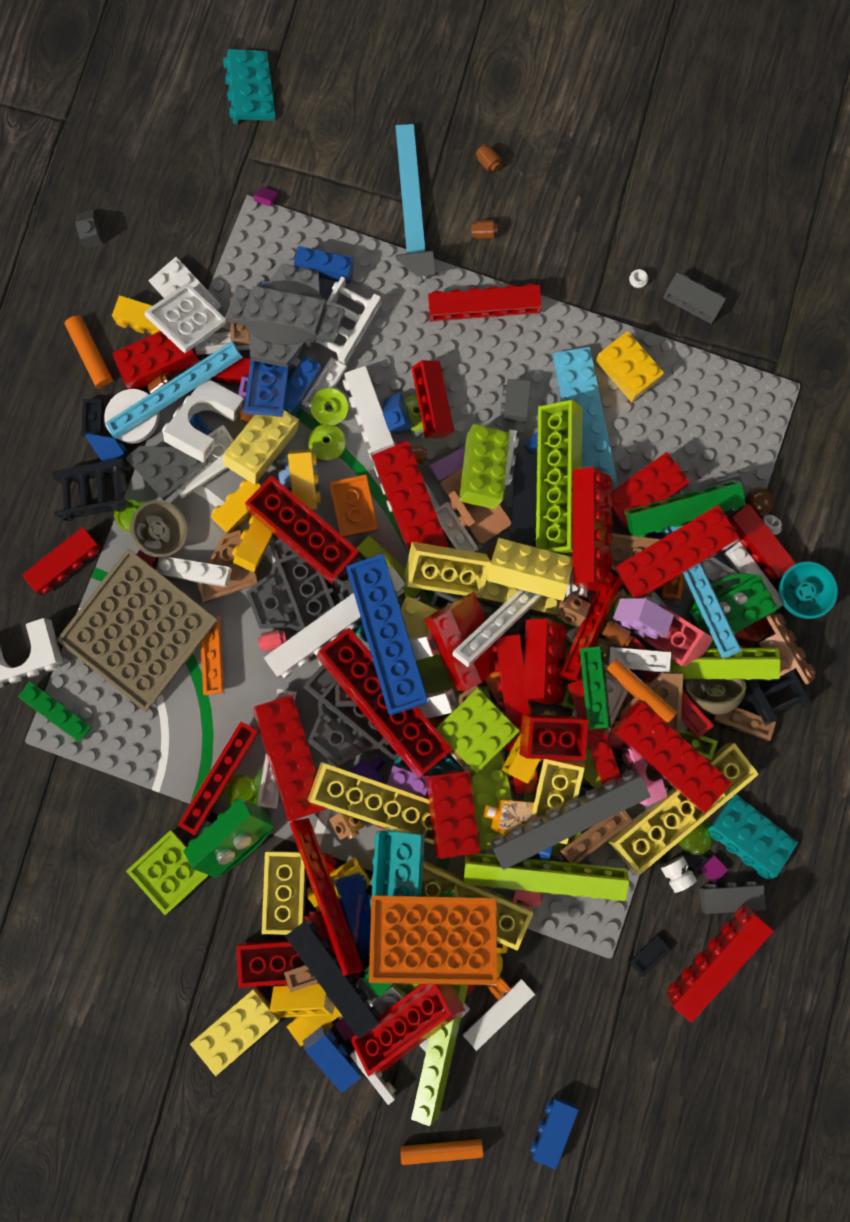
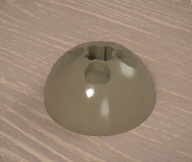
[130,500,187,557]
[686,679,746,715]

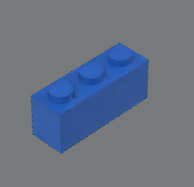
[294,246,354,284]
[284,355,322,417]
[303,1026,361,1093]
[530,1096,578,1170]

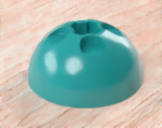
[779,562,838,619]

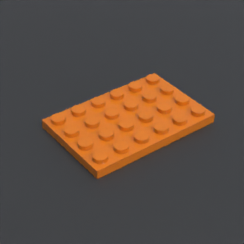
[369,896,497,985]

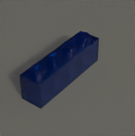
[334,872,371,960]

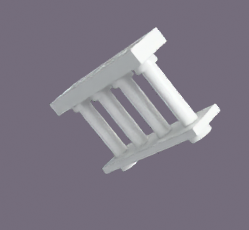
[306,276,381,365]

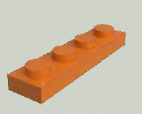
[201,616,225,695]

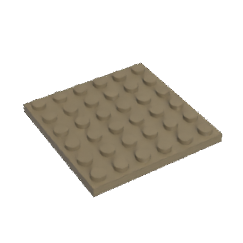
[57,548,219,712]

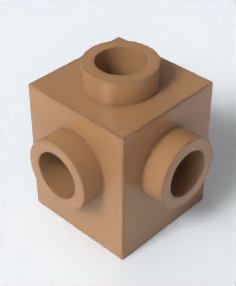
[557,593,591,628]
[329,813,364,840]

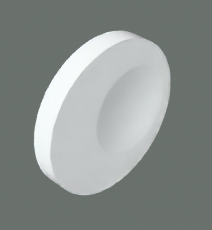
[105,389,160,444]

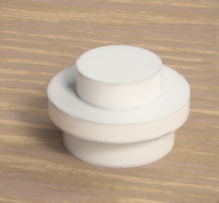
[629,269,648,288]

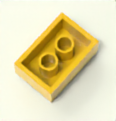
[596,331,664,403]

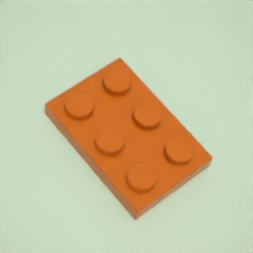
[329,474,378,538]

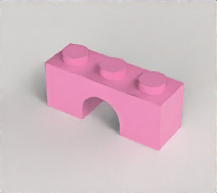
[621,745,667,806]

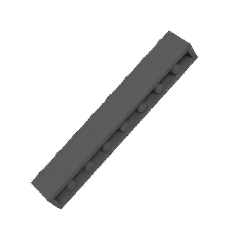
[490,770,651,870]

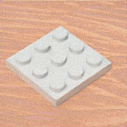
[145,283,226,353]

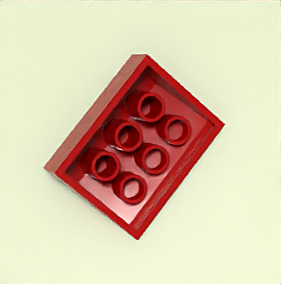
[424,592,497,691]

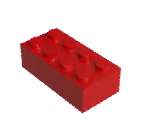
[112,331,200,390]
[611,452,690,531]
[523,618,567,704]
[425,770,480,859]

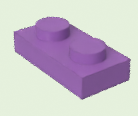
[387,765,427,798]

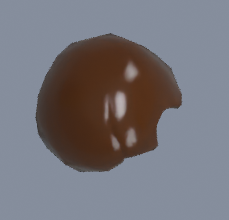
[745,487,775,518]

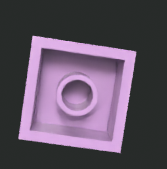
[613,598,674,639]

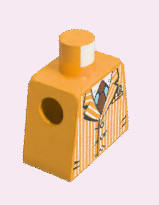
[484,800,534,834]

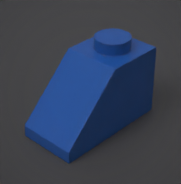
[383,392,414,435]
[85,434,128,462]

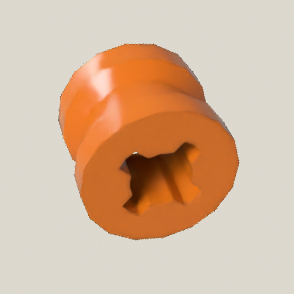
[487,976,512,1000]

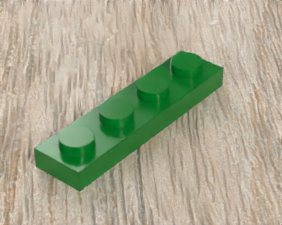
[18,681,93,743]

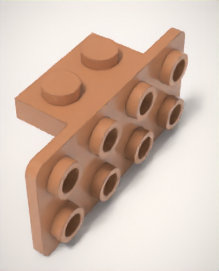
[441,467,511,544]
[759,611,816,685]

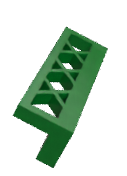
[580,646,611,729]

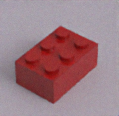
[519,714,588,760]

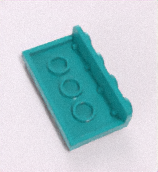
[223,49,275,124]
[707,794,798,879]
[370,830,425,906]

